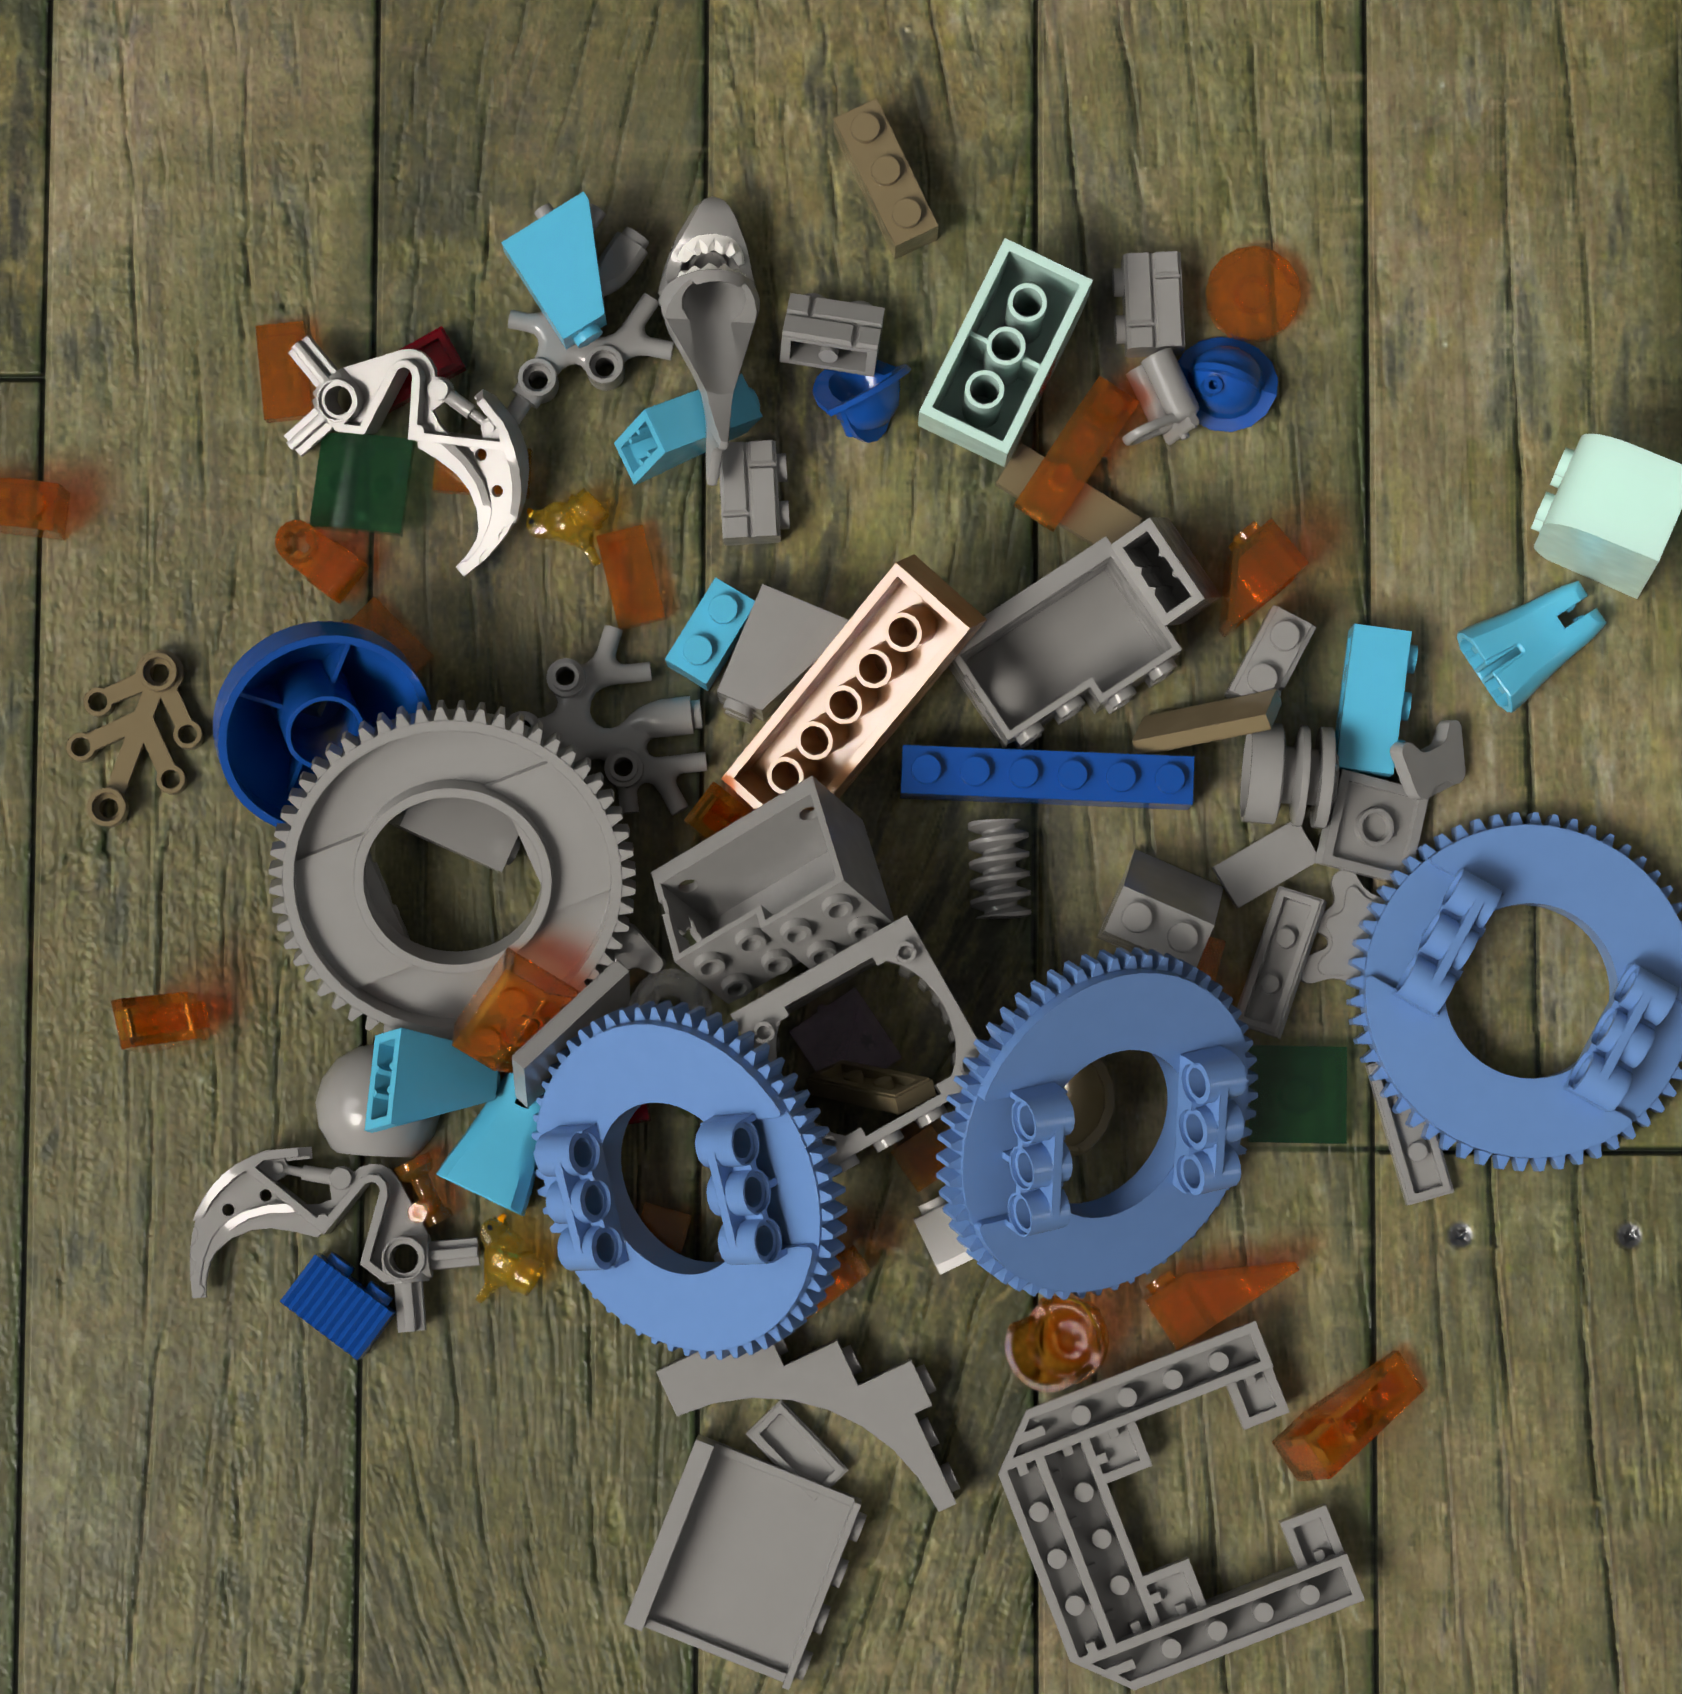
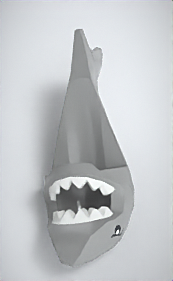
[658,196,760,486]

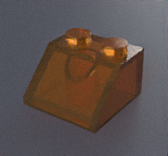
[1218,518,1309,638]
[452,947,580,1073]

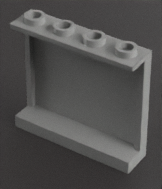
[624,1434,867,1690]

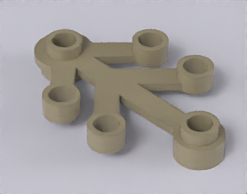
[66,649,205,828]

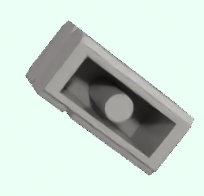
[1112,251,1185,358]
[779,293,885,377]
[719,440,790,546]
[1224,605,1316,699]

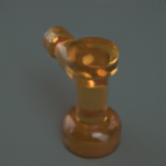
[393,1152,454,1228]

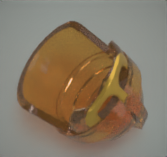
[1004,1296,1109,1392]

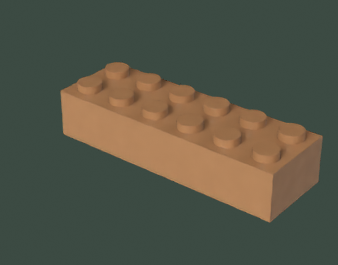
[721,554,987,811]

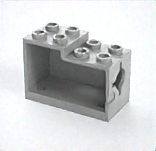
[948,536,1182,749]
[651,776,894,1004]

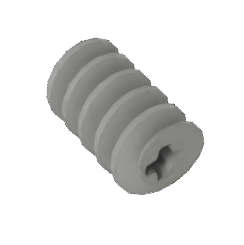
[968,819,1031,919]

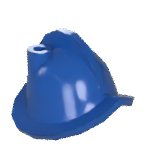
[1178,337,1278,432]
[813,360,912,443]

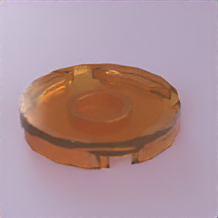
[1205,246,1301,342]

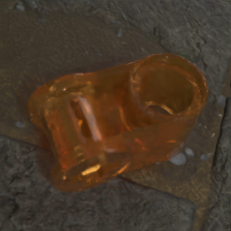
[275,520,369,605]

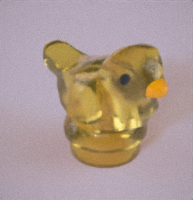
[526,488,610,567]
[475,1213,545,1303]

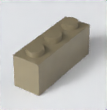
[833,98,939,260]

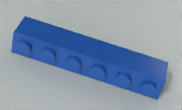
[900,745,1195,810]

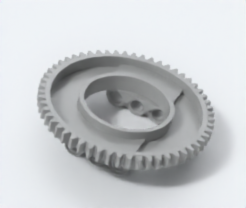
[269,700,636,1049]

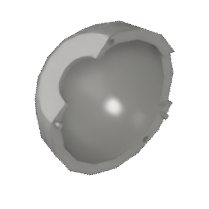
[315,1045,440,1157]

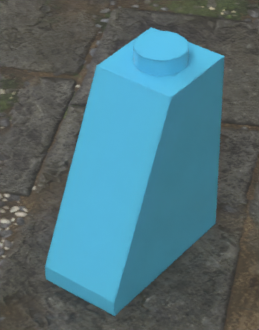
[501,191,607,349]
[614,374,763,485]
[364,1028,500,1133]

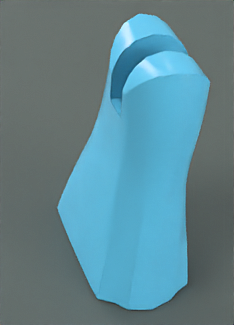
[1457,581,1607,713]
[436,1066,546,1216]

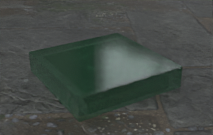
[1247,1045,1347,1144]

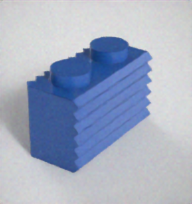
[280,1252,396,1360]

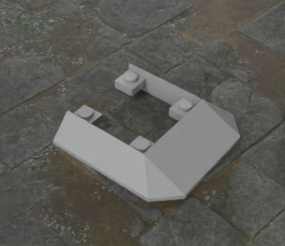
[998,1321,1365,1690]

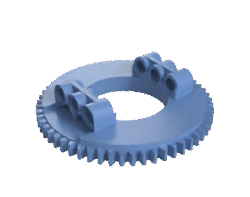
[1346,812,1682,1171]
[936,947,1258,1300]
[532,1000,847,1360]

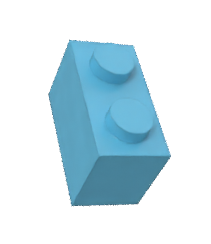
[665,577,755,691]

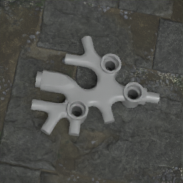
[507,203,675,425]
[508,625,708,816]

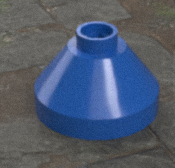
[213,621,432,827]

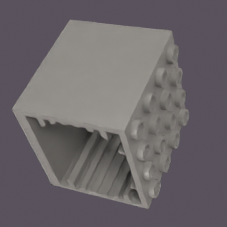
[730,915,980,1177]

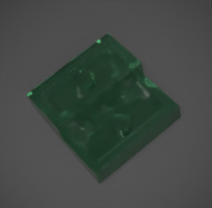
[309,433,415,537]

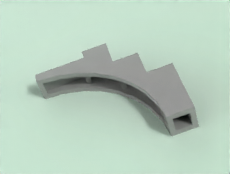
[656,1339,961,1512]

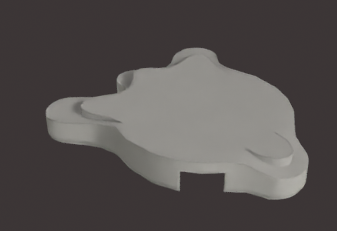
[1300,870,1385,990]

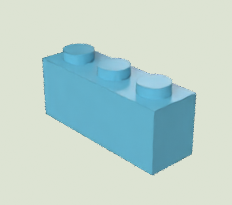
[1335,623,1418,779]

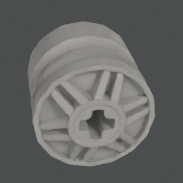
[1240,723,1339,829]

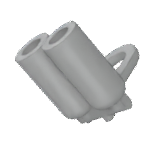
[1122,347,1199,446]

